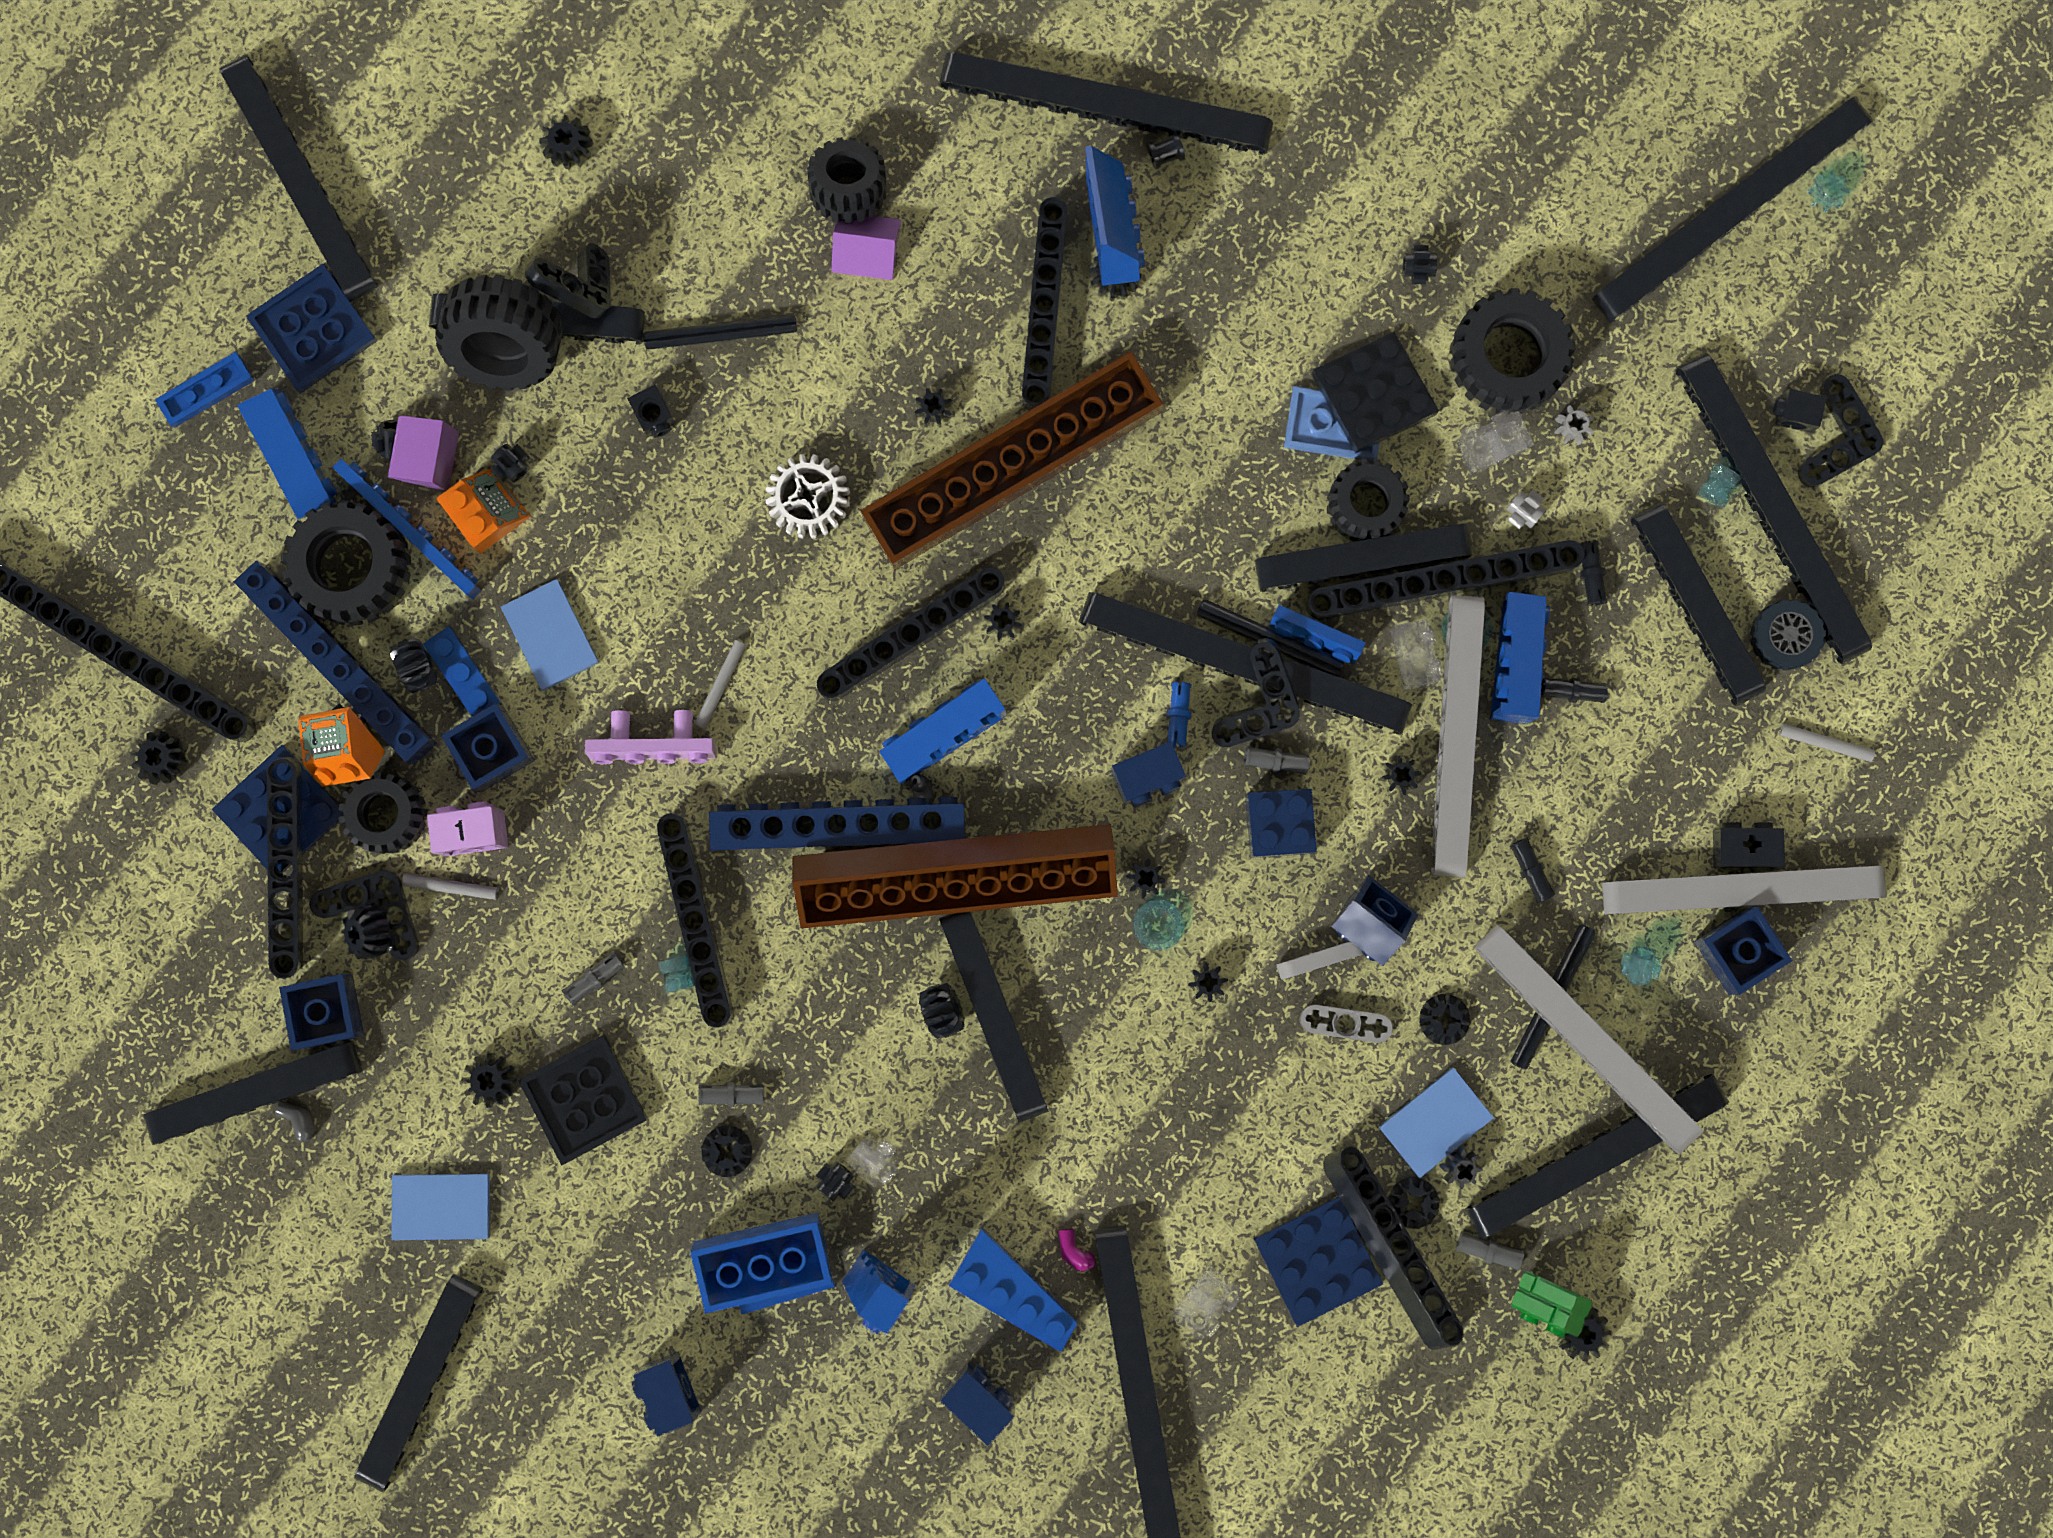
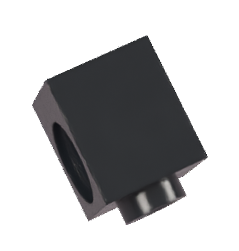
[627,385,676,438]
[1772,389,1827,433]

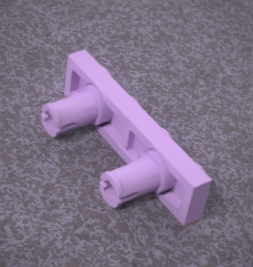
[585,710,716,764]

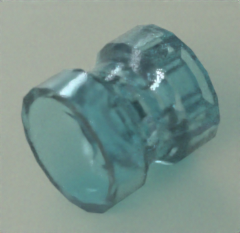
[1697,464,1741,508]
[658,955,695,994]

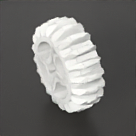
[766,454,850,539]

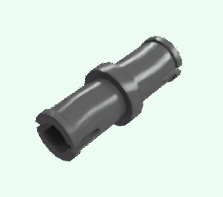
[1243,746,1310,775]
[561,951,625,1006]
[698,1082,763,1107]
[1456,1231,1524,1271]

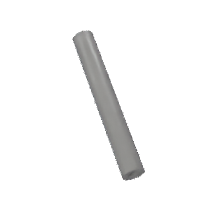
[694,640,746,729]
[1779,724,1875,762]
[402,873,498,900]

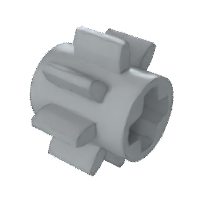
[1554,406,1594,445]
[1506,490,1546,529]

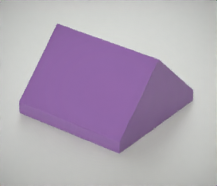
[831,216,901,280]
[388,416,459,492]

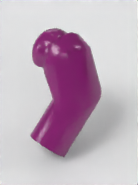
[1058,1228,1095,1272]

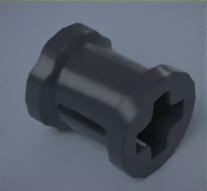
[1147,133,1185,170]

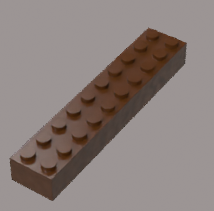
[860,351,1164,570]
[792,824,1118,929]

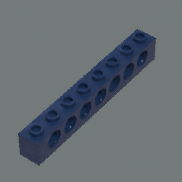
[233,560,437,765]
[709,797,966,850]

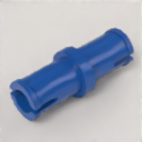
[1166,682,1192,748]

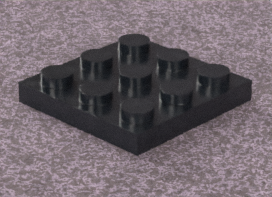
[1311,332,1439,454]
[518,1035,649,1166]

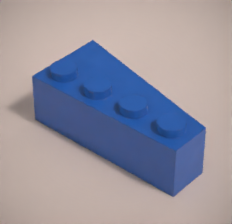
[237,388,338,519]
[1490,592,1550,724]
[879,678,1006,785]
[949,1226,1077,1352]
[842,1249,915,1335]

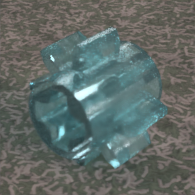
[1807,170,1850,212]
[1620,946,1662,986]

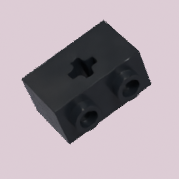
[1713,822,1785,868]

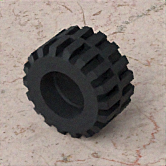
[807,137,887,224]
[1327,459,1410,542]
[339,772,427,854]

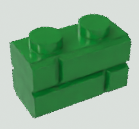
[1511,1271,1592,1338]

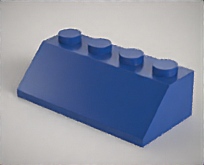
[1085,146,1145,286]
[690,1212,832,1314]

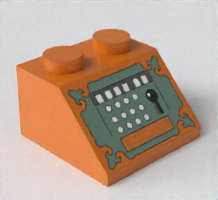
[436,469,531,554]
[298,707,386,787]

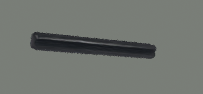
[643,314,797,350]
[1197,599,1344,676]
[1511,925,1596,1070]

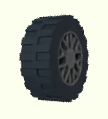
[1750,599,1826,671]

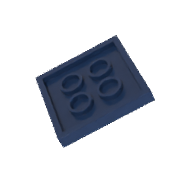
[246,264,377,394]
[212,745,343,874]
[1253,1196,1383,1327]

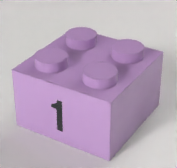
[427,802,508,856]

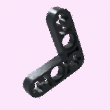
[524,243,611,319]
[1798,374,1883,488]
[1211,638,1300,747]
[309,871,419,960]

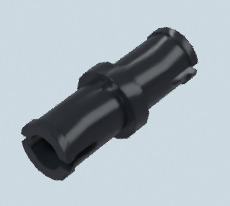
[1579,540,1608,606]
[1541,677,1608,703]
[1509,837,1555,903]

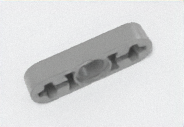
[1276,941,1363,980]
[1300,1005,1393,1043]

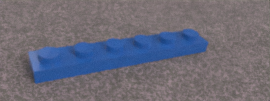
[332,459,481,599]

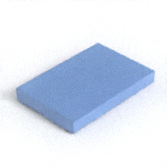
[1284,386,1380,462]
[501,579,599,691]
[1378,1067,1494,1178]
[391,1174,490,1240]

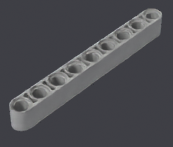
[1431,595,1485,878]
[1602,866,1887,915]
[1474,925,1703,1155]

